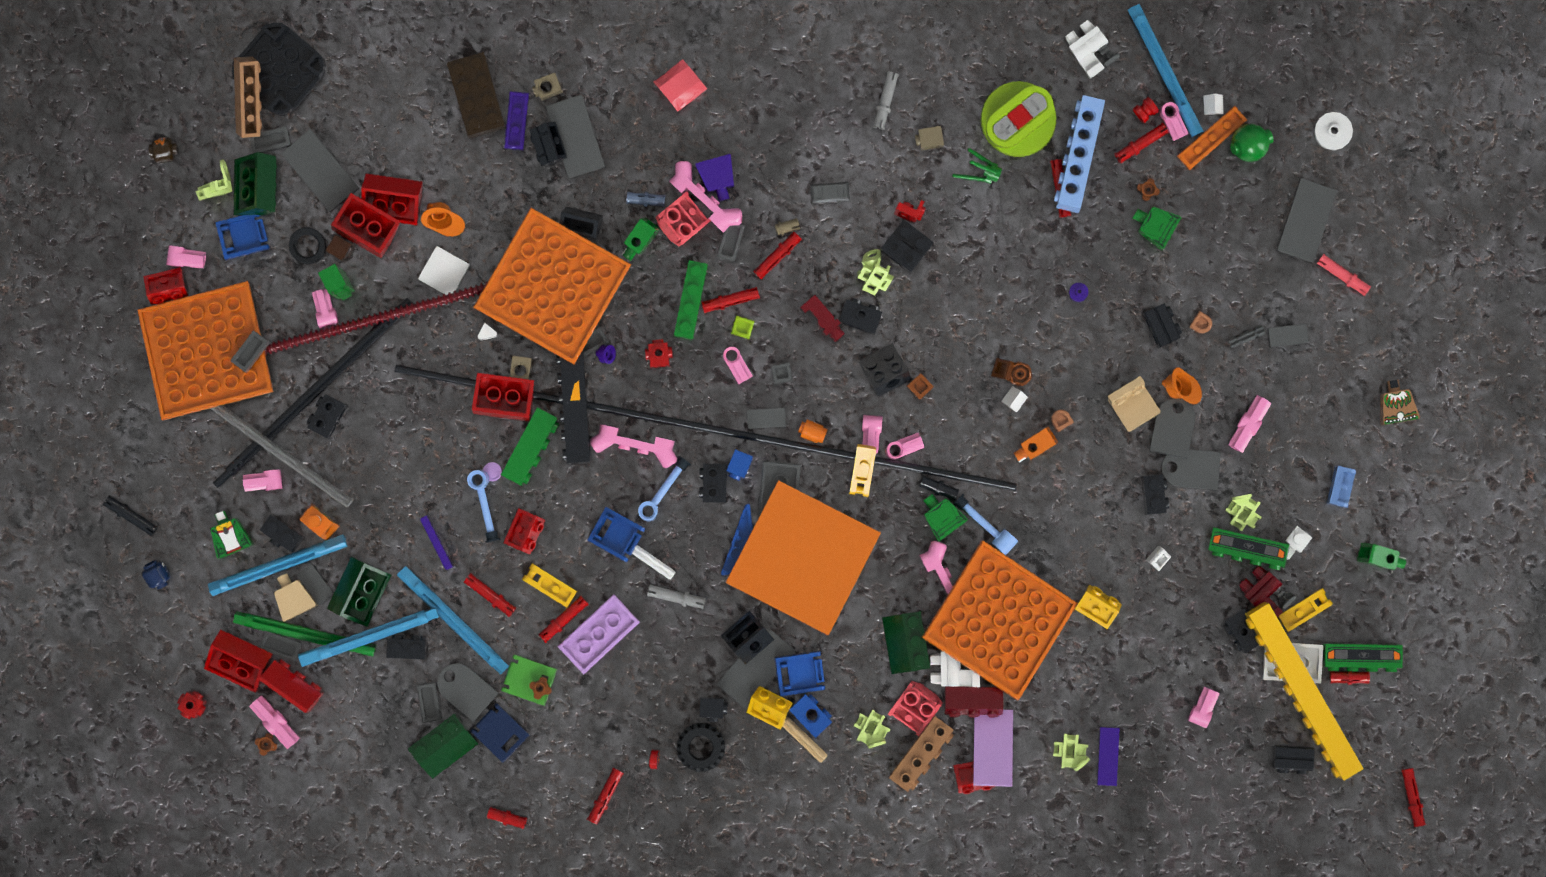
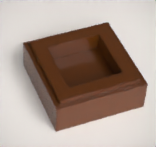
[325,234,352,261]
[991,358,1015,381]

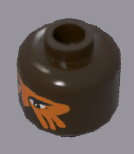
[149,137,178,163]

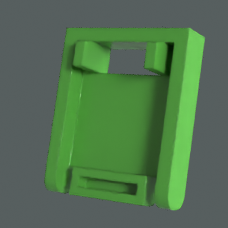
[501,654,557,706]

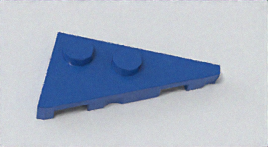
[721,504,753,575]

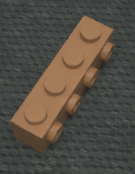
[234,56,262,138]
[889,716,954,792]

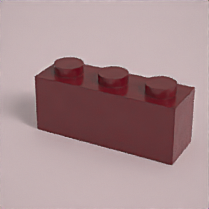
[944,687,1003,718]

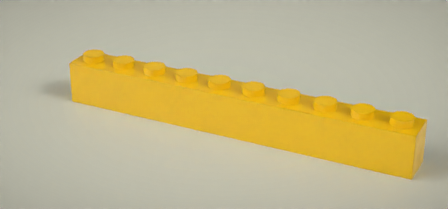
[1245,602,1364,781]

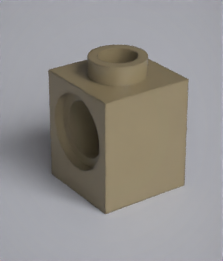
[532,73,563,101]
[915,126,944,151]
[509,356,533,380]

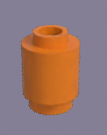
[798,419,828,443]

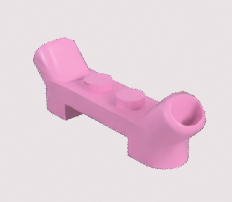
[669,161,742,233]
[589,424,678,468]
[919,541,953,595]

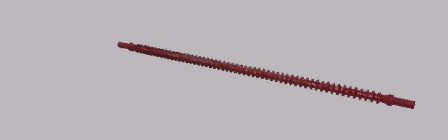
[264,281,488,355]

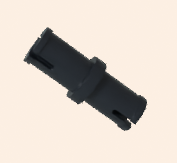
[919,475,959,501]

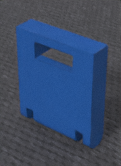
[215,215,270,260]
[587,507,645,562]
[774,651,825,696]

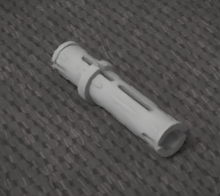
[873,71,899,130]
[647,584,706,609]

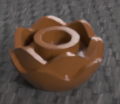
[1010,362,1032,386]

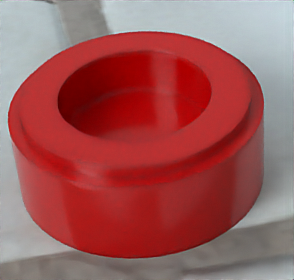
[649,750,660,769]

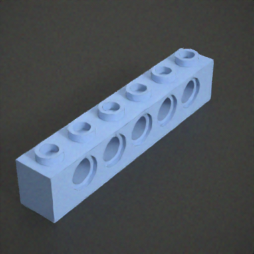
[1054,95,1105,213]

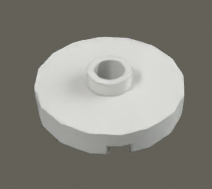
[1314,112,1353,151]

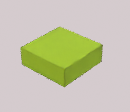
[731,315,755,339]

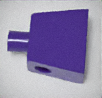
[695,154,734,202]

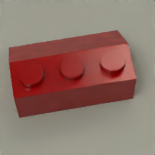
[361,174,423,225]
[331,193,401,259]
[472,373,535,421]
[204,630,273,693]
[258,659,324,713]

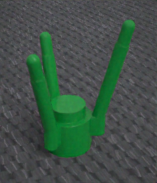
[952,148,1002,184]

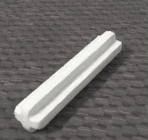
[632,545,675,579]

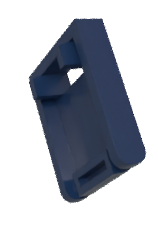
[470,703,530,763]

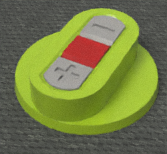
[981,81,1057,157]

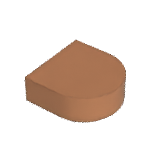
[1189,311,1212,334]
[1051,410,1074,432]

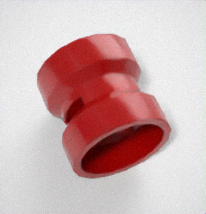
[1133,97,1159,123]

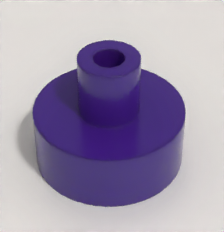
[1069,283,1088,302]
[595,344,616,364]

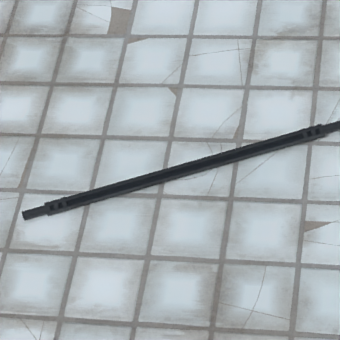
[213,298,412,488]

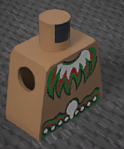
[1380,380,1420,425]

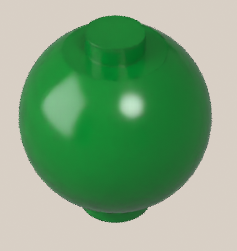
[1230,124,1273,162]

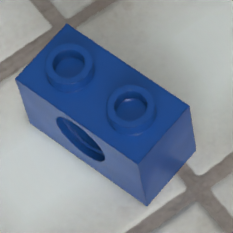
[726,449,753,481]
[789,694,832,738]

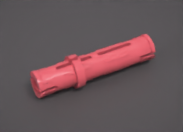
[1317,254,1371,296]

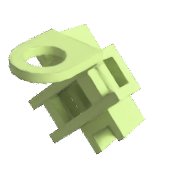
[195,160,232,201]
[857,249,894,296]
[1225,494,1262,531]
[854,710,890,748]
[1053,734,1090,771]

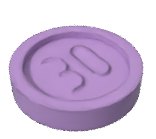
[483,462,502,481]

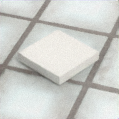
[418,246,470,295]

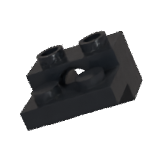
[880,219,934,274]
[859,343,912,397]
[721,611,775,665]

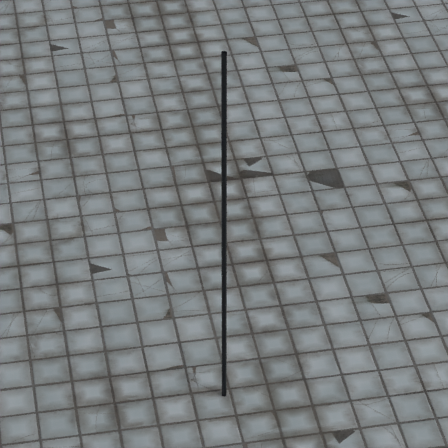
[395,365,1017,491]

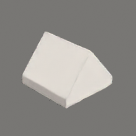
[1203,94,1223,115]
[478,323,498,341]
[1001,386,1028,413]
[1146,546,1171,571]

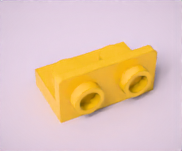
[1075,585,1122,629]
[746,686,793,730]

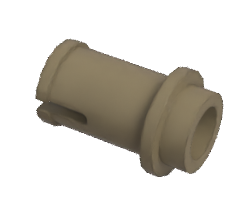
[775,218,800,236]

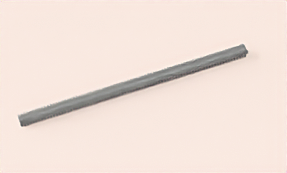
[210,405,353,508]

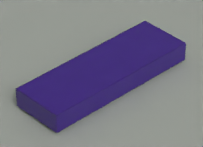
[504,91,529,151]
[420,516,454,570]
[1097,727,1120,786]

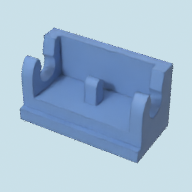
[1327,466,1356,508]

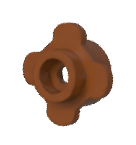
[1137,178,1160,201]
[529,677,552,699]
[255,733,277,756]

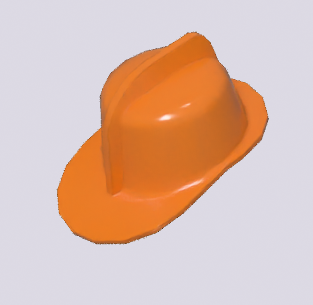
[421,202,465,237]
[1162,367,1202,404]

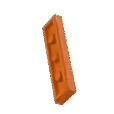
[1177,106,1247,171]

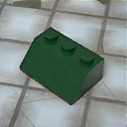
[233,152,277,216]
[327,556,392,627]
[882,611,930,674]
[408,713,479,779]

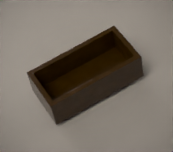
[447,52,506,139]

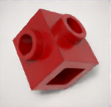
[645,339,673,368]
[177,690,207,719]

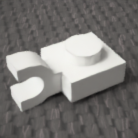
[1285,526,1312,560]

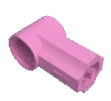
[1159,102,1189,141]
[166,246,206,269]
[312,289,339,329]
[722,347,753,385]
[862,415,883,453]
[885,433,924,460]
[243,470,283,492]
[1188,687,1219,728]

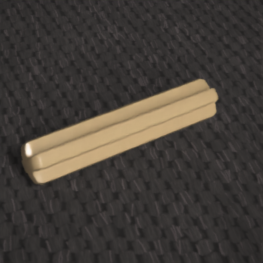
[783,717,827,763]

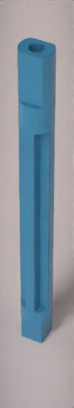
[1128,4,1204,137]
[208,534,348,596]
[397,566,509,675]
[298,607,439,667]

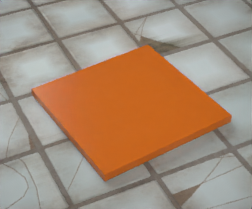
[473,208,631,365]
[137,281,274,420]
[726,480,881,636]
[922,540,1078,700]

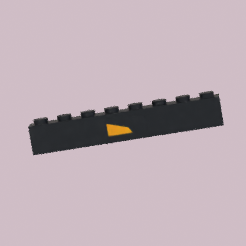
[556,351,591,465]

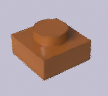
[907,373,934,400]

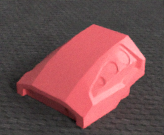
[653,59,707,112]
[655,191,711,247]
[888,681,943,736]

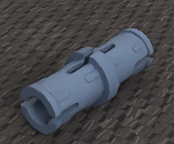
[626,192,665,207]

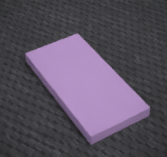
[557,594,640,675]
[973,710,1013,787]

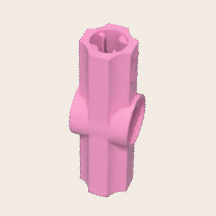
[1228,395,1271,453]
[249,695,300,749]

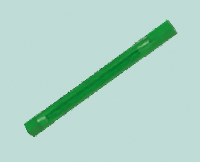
[233,611,377,656]

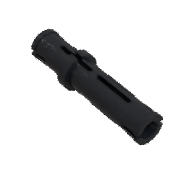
[103,495,158,537]

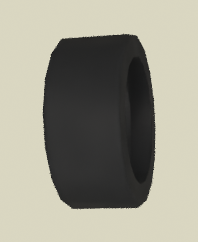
[289,227,326,264]

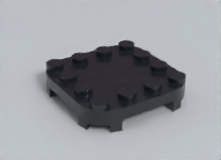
[232,22,326,116]

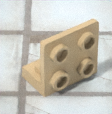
[1108,376,1160,432]

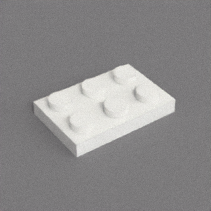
[1262,643,1323,683]

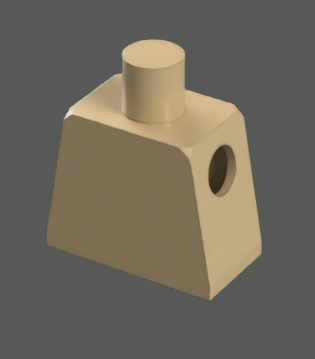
[274,573,318,622]

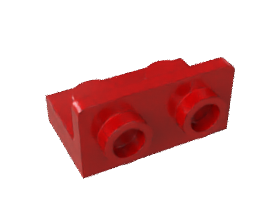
[894,200,926,224]
[143,267,188,305]
[503,508,545,554]
[953,761,995,794]

